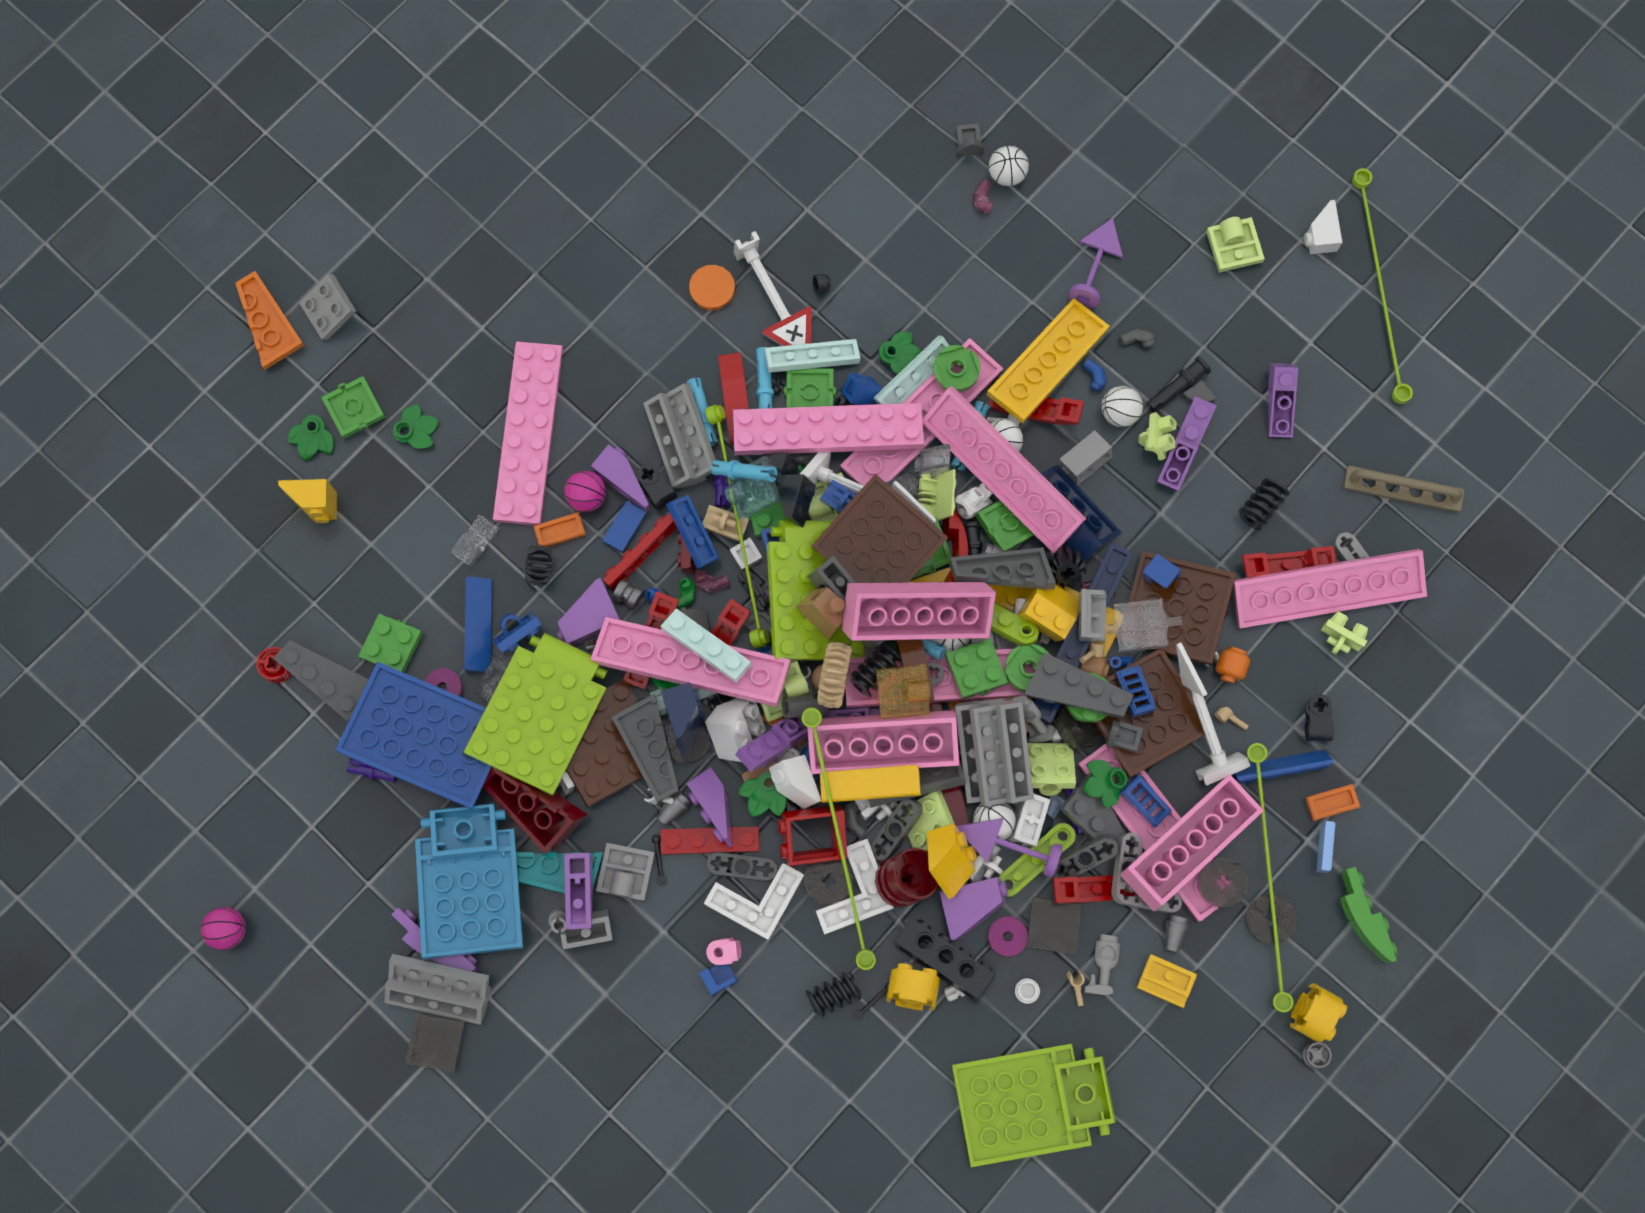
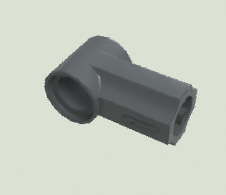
[782,688,830,719]

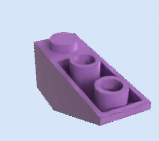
[1268,363,1298,438]
[686,767,732,848]

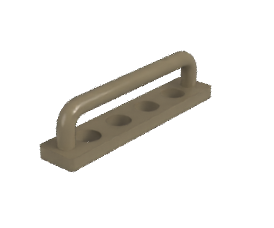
[1343,466,1464,513]

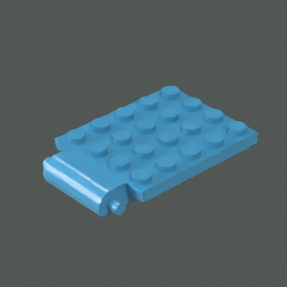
[415,803,523,960]

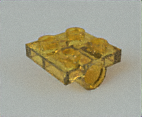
[876,664,930,719]

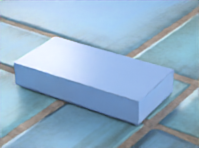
[1316,821,1335,873]

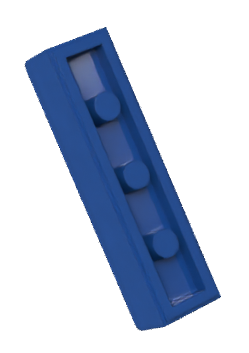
[464,577,492,673]
[1232,750,1334,784]

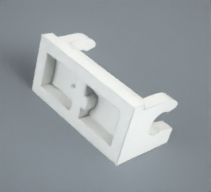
[1006,794,1050,847]

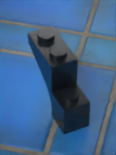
[760,454,816,528]

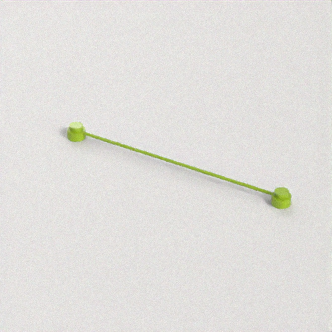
[1352,168,1413,404]
[705,404,770,649]
[802,707,876,970]
[1247,743,1294,1012]

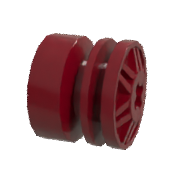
[875,848,939,908]

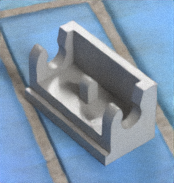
[1059,430,1112,486]
[1078,589,1107,642]

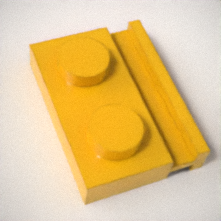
[1136,954,1197,1008]

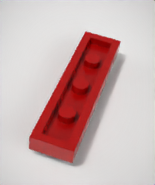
[603,512,677,592]
[661,827,759,855]

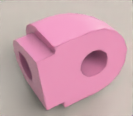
[706,937,741,965]

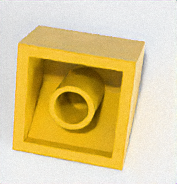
[278,479,337,523]
[1017,585,1079,642]
[927,823,977,899]

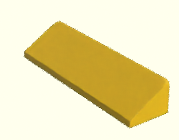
[820,765,921,803]

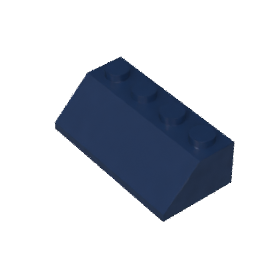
[1041,465,1121,562]
[661,682,704,758]

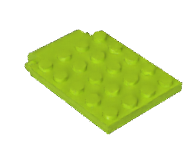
[767,520,865,660]
[464,633,607,796]
[952,1044,1116,1167]

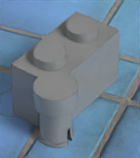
[549,909,613,949]

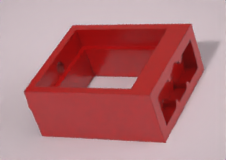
[778,805,847,866]

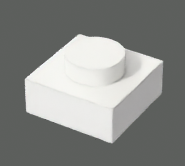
[730,538,763,570]

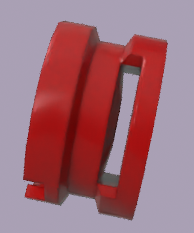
[256,647,292,683]

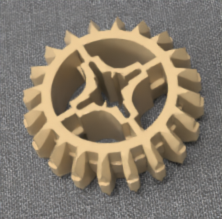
[817,642,852,708]

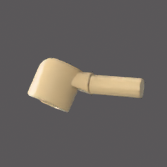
[1079,642,1105,663]
[1214,707,1249,730]
[1066,969,1085,1006]

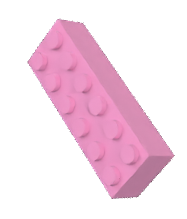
[842,582,996,641]
[807,710,959,774]
[1119,774,1264,912]

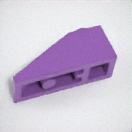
[591,444,651,514]
[564,853,593,930]

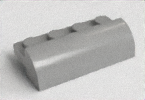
[643,383,718,488]
[955,698,1004,803]
[969,701,1034,807]
[384,954,491,1025]

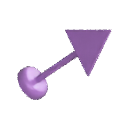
[1068,218,1123,308]
[956,818,1063,878]

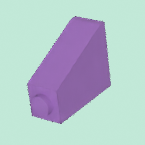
[556,578,620,647]
[940,877,1009,941]

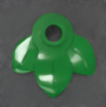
[878,331,922,375]
[393,405,439,449]
[288,415,334,461]
[1083,760,1127,808]
[739,771,786,817]

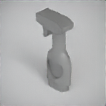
[1012,695,1055,743]
[1084,934,1120,996]

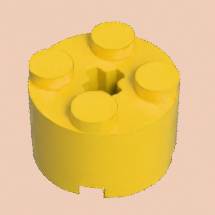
[886,963,940,1011]
[1290,983,1347,1042]

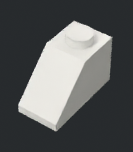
[1304,200,1342,254]
[769,755,822,809]

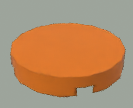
[689,265,735,311]

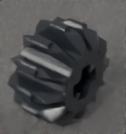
[525,545,552,586]
[1048,546,1086,588]

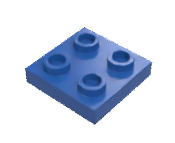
[492,612,541,653]

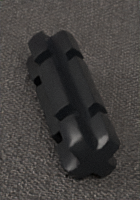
[737,569,770,612]

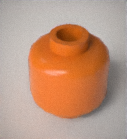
[1215,646,1250,684]

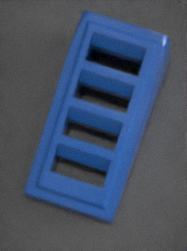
[1115,665,1156,718]
[1120,775,1172,828]

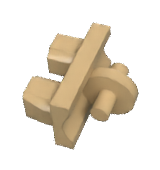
[702,505,749,542]

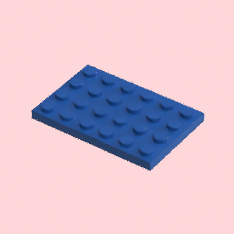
[335,662,492,810]

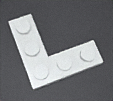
[816,839,894,935]
[704,863,804,940]

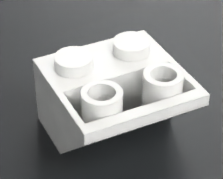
[705,698,766,762]

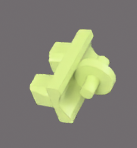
[1138,412,1177,460]
[1321,611,1368,655]

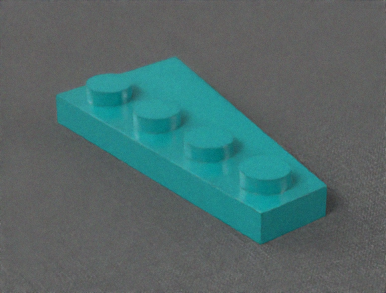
[517,852,604,895]

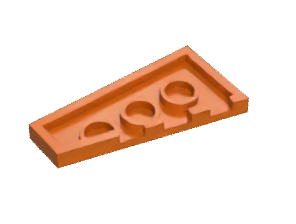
[235,271,304,370]

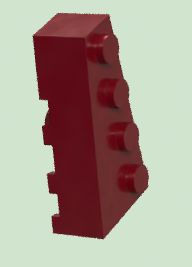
[483,768,588,854]

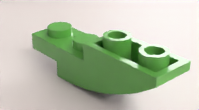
[1339,867,1398,964]

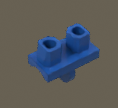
[820,480,856,513]

